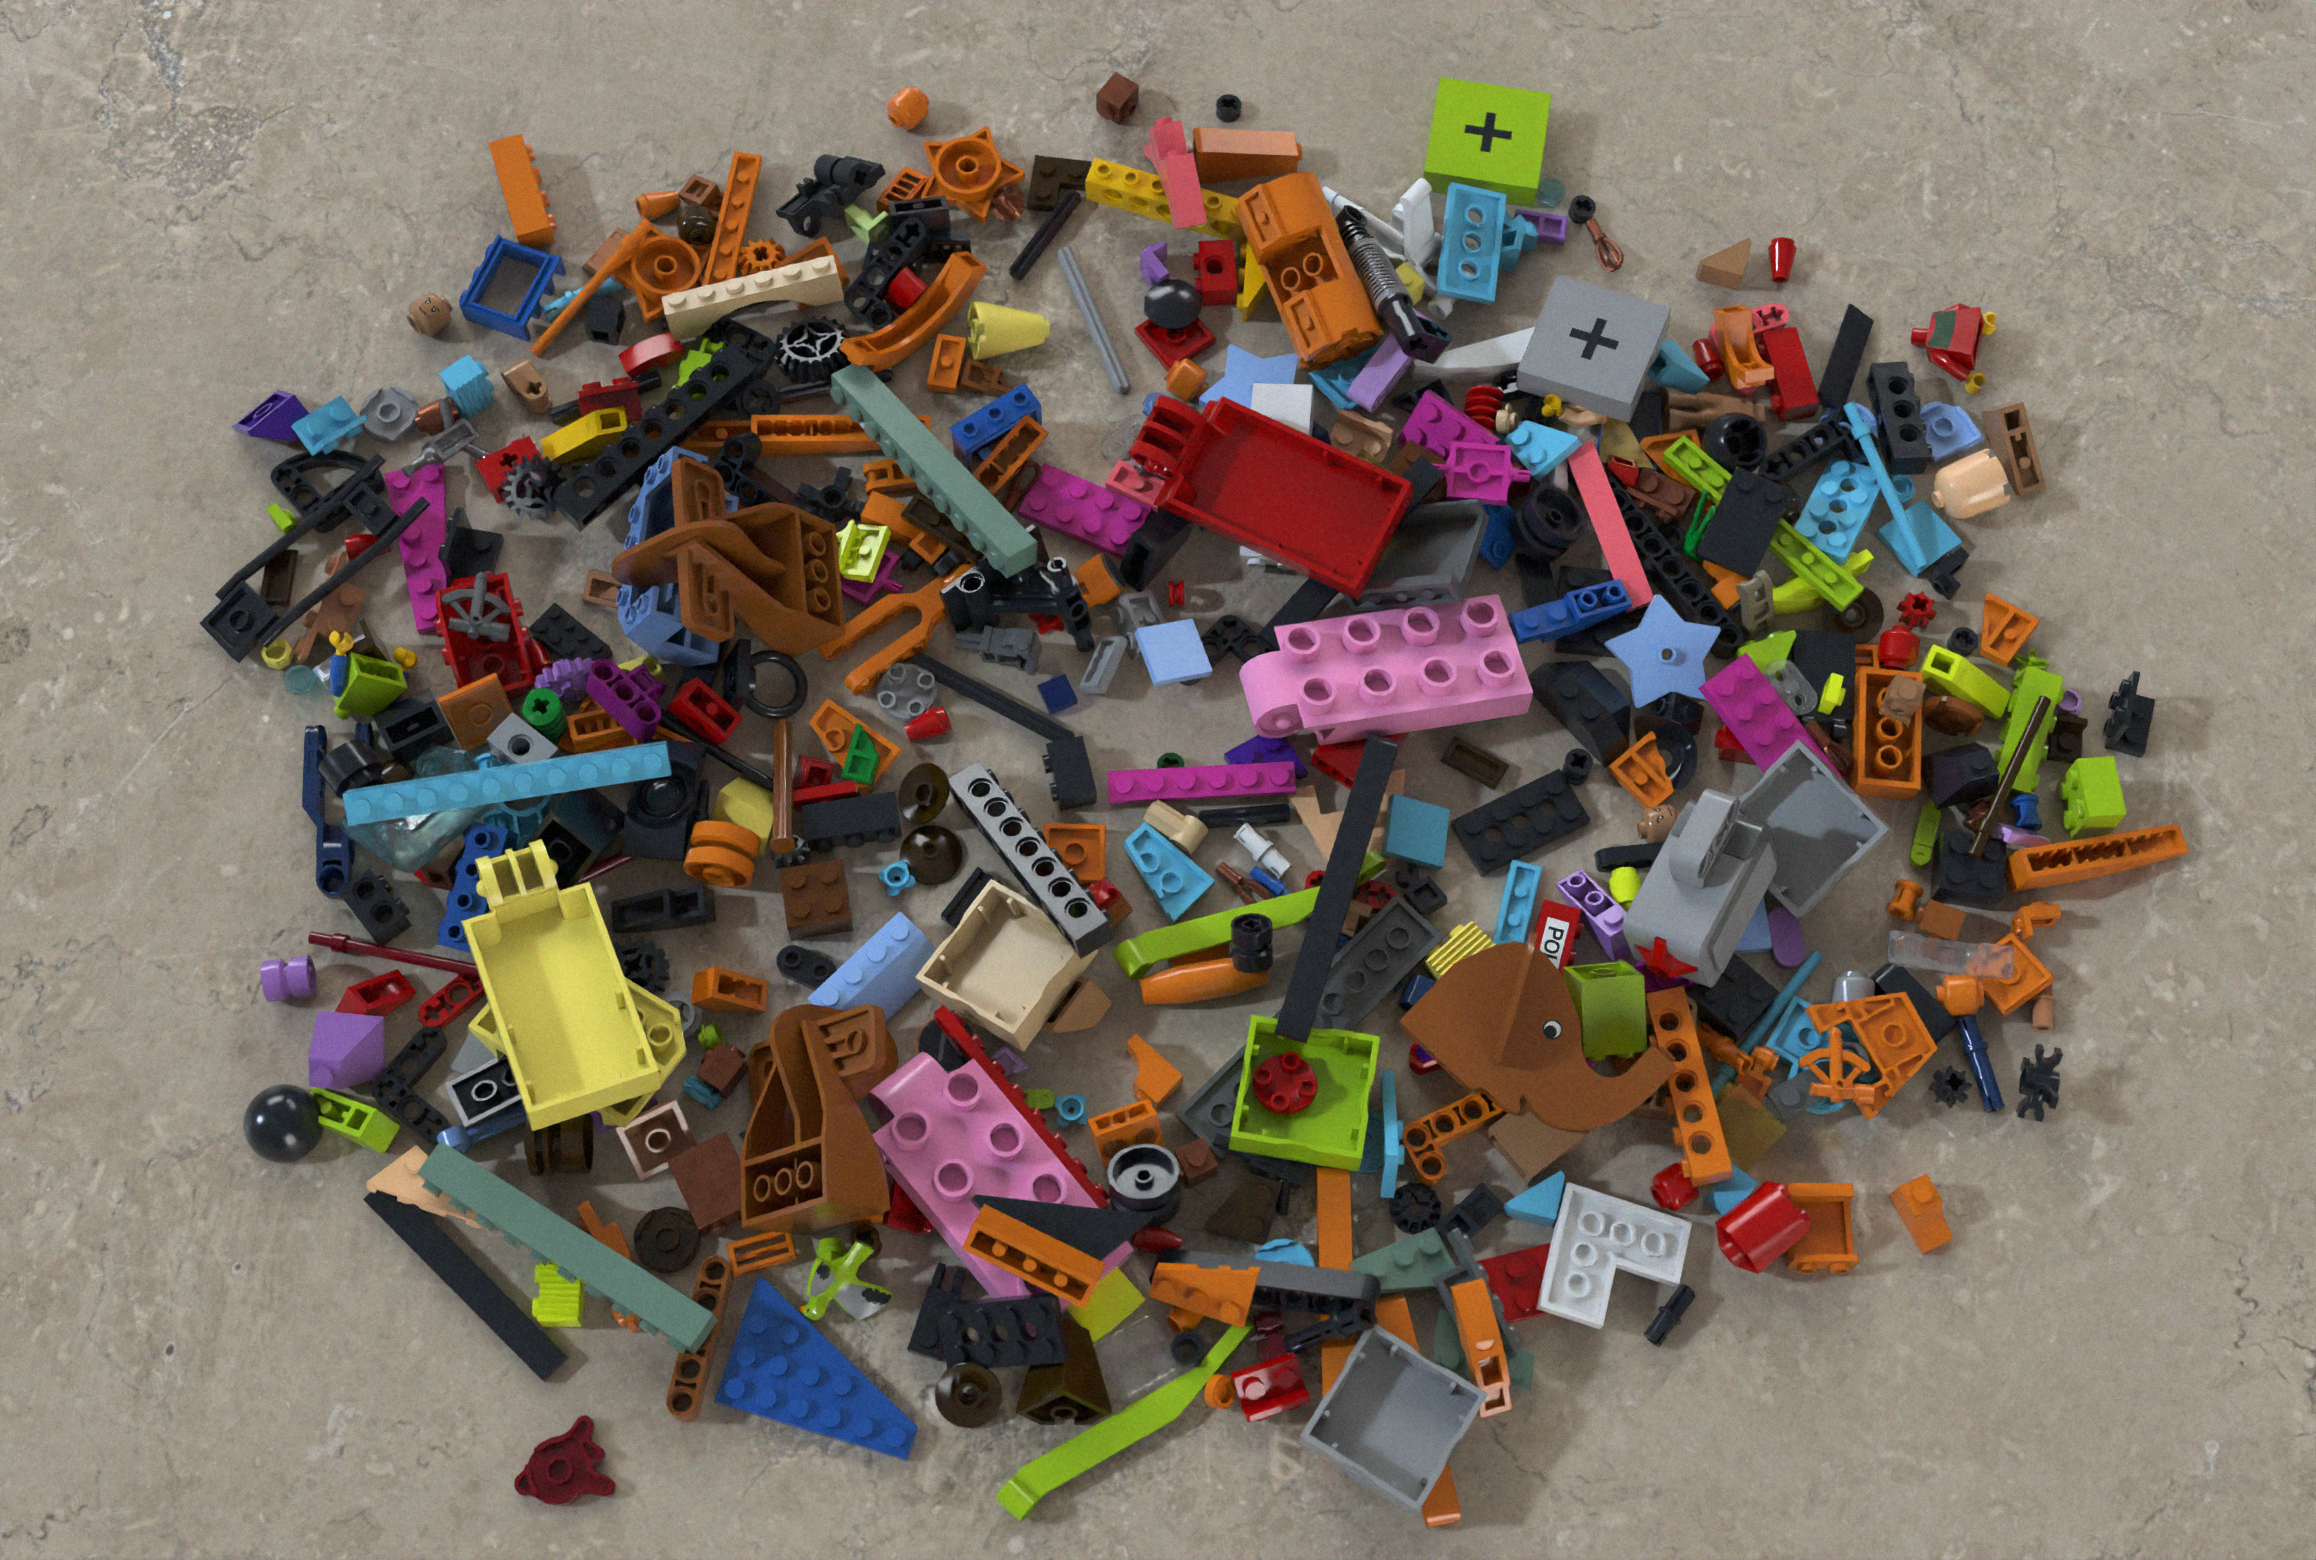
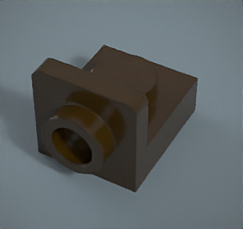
[2047,713,2088,764]

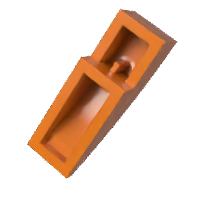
[860,491,939,559]

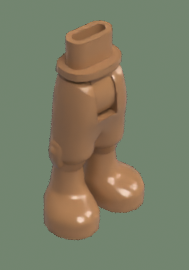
[1661,387,1765,435]

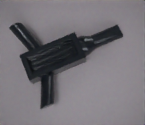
[1212,1133,1310,1216]

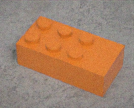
[1850,667,1922,801]

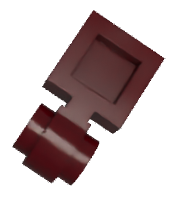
[1253,1308,1289,1362]

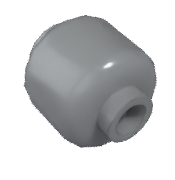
[1832,971,1875,1003]

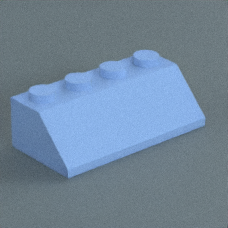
[807,911,936,1024]

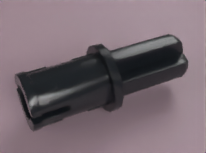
[1643,1284,1695,1347]

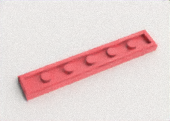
[1566,440,1654,613]

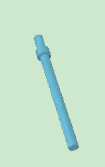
[1843,401,1929,569]
[1710,951,1823,1100]

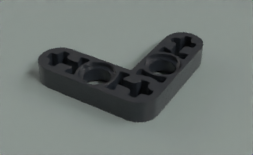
[702,316,775,411]
[1179,615,1277,686]
[371,1026,452,1145]

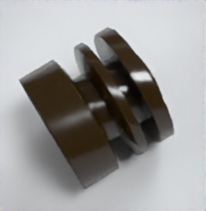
[524,1112,594,1177]

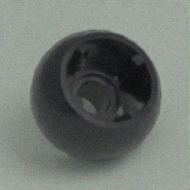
[1702,412,1768,475]

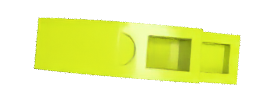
[1772,549,1874,615]

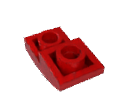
[618,332,686,378]

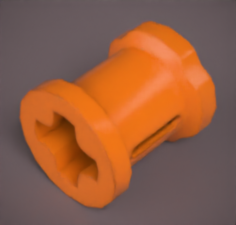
[1886,879,1924,921]

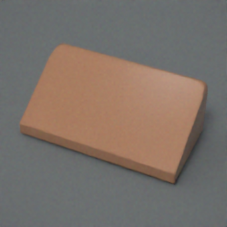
[582,569,622,609]

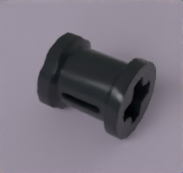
[1561,748,1593,786]

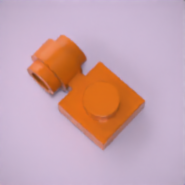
[1729,1045,1780,1110]

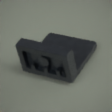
[438,507,504,584]
[2103,671,2155,758]

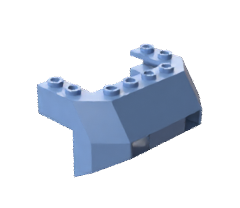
[616,446,739,667]

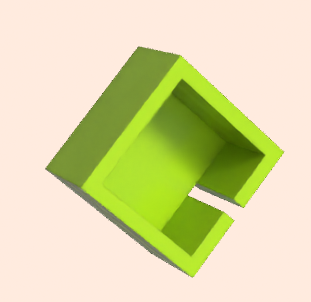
[2057,756,2127,839]

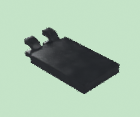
[1790,629,1856,744]

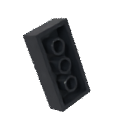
[528,602,613,661]

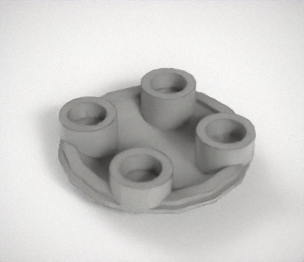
[877,663,938,721]

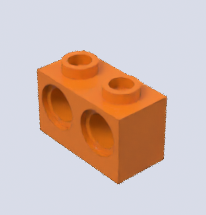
[1087,1098,1165,1168]

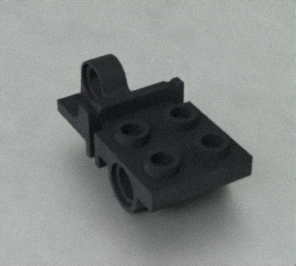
[776,154,886,237]

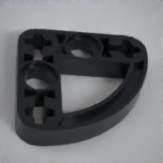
[271,449,385,533]

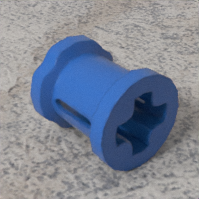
[2010,794,2042,832]

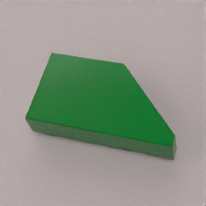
[841,723,881,787]

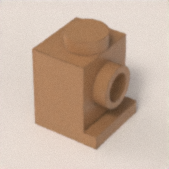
[1878,674,1926,724]

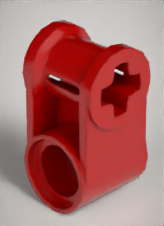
[884,267,929,315]

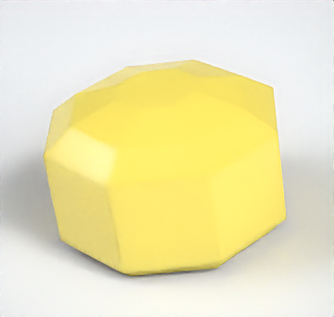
[260,638,294,670]

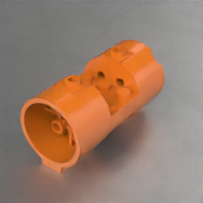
[1235,172,1384,372]

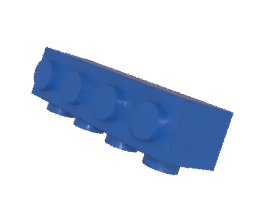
[437,821,519,953]

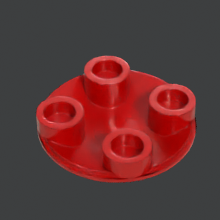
[1252,1052,1318,1115]

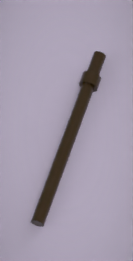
[1967,696,2051,859]

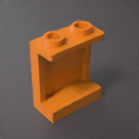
[1785,1183,1859,1274]

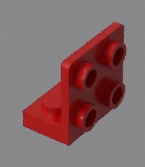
[577,376,643,420]

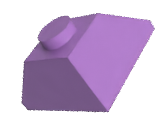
[308,1011,386,1089]

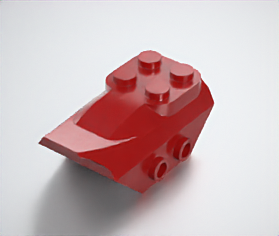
[434,571,536,700]

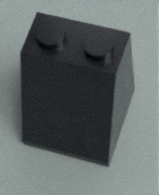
[522,788,626,889]

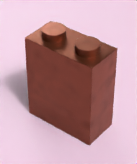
[666,1131,742,1237]

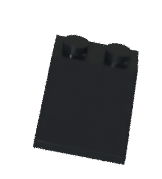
[1696,467,1793,580]

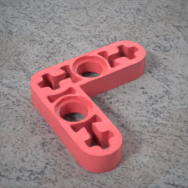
[1708,303,1789,398]

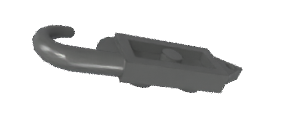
[1756,1042,1870,1123]

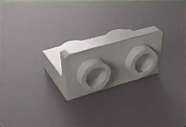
[1109,591,1166,661]

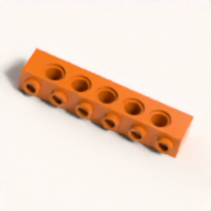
[1645,986,1733,1187]

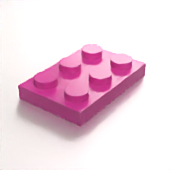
[1396,390,1501,461]

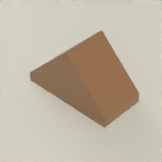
[1695,238,1752,291]

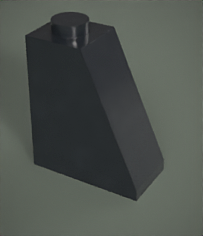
[1119,509,1194,592]

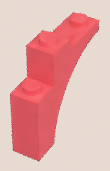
[1142,117,1207,230]

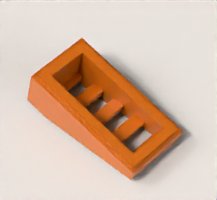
[876,166,930,214]
[566,708,629,753]

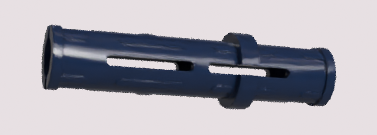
[1955,1015,2006,1113]

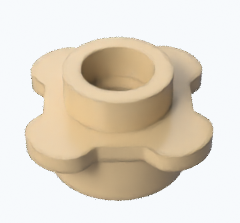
[1496,404,1519,436]

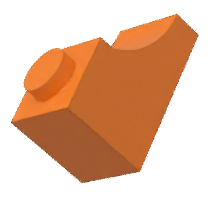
[691,966,769,1015]
[1127,1033,1183,1112]
[1889,1173,1953,1254]

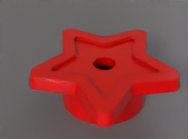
[1028,614,1065,635]

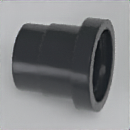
[1171,1331,1205,1366]

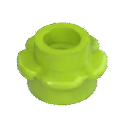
[698,1022,726,1051]

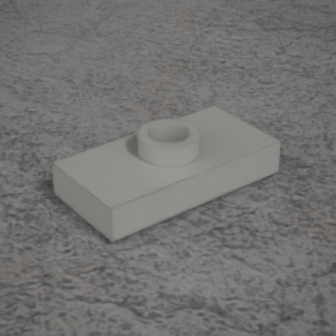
[1078,636,1129,694]

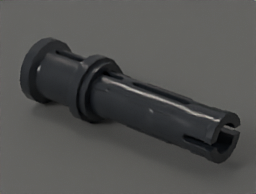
[1284,1300,1376,1355]

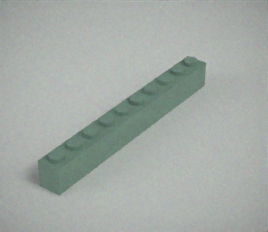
[830,364,1037,578]
[417,1141,718,1355]

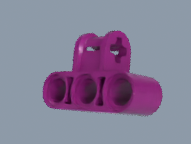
[586,659,667,741]

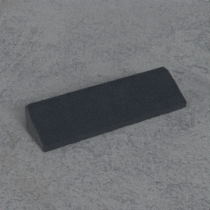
[1817,303,1874,411]

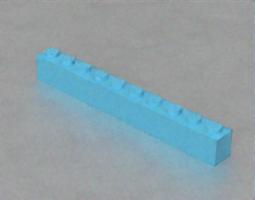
[343,741,672,826]

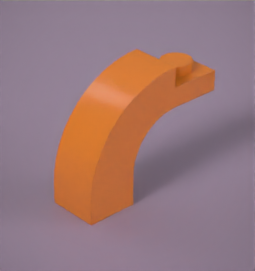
[1714,305,1775,389]

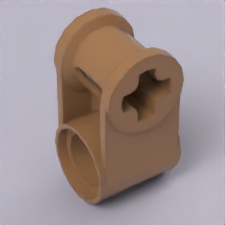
[500,357,553,415]

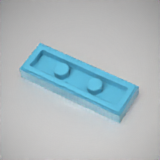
[1492,859,1543,945]

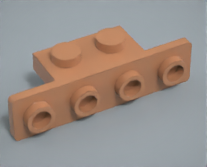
[292,550,367,666]

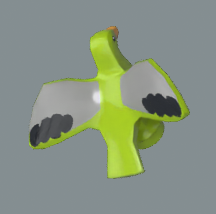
[798,1237,893,1320]

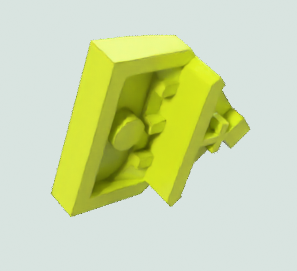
[836,519,891,583]

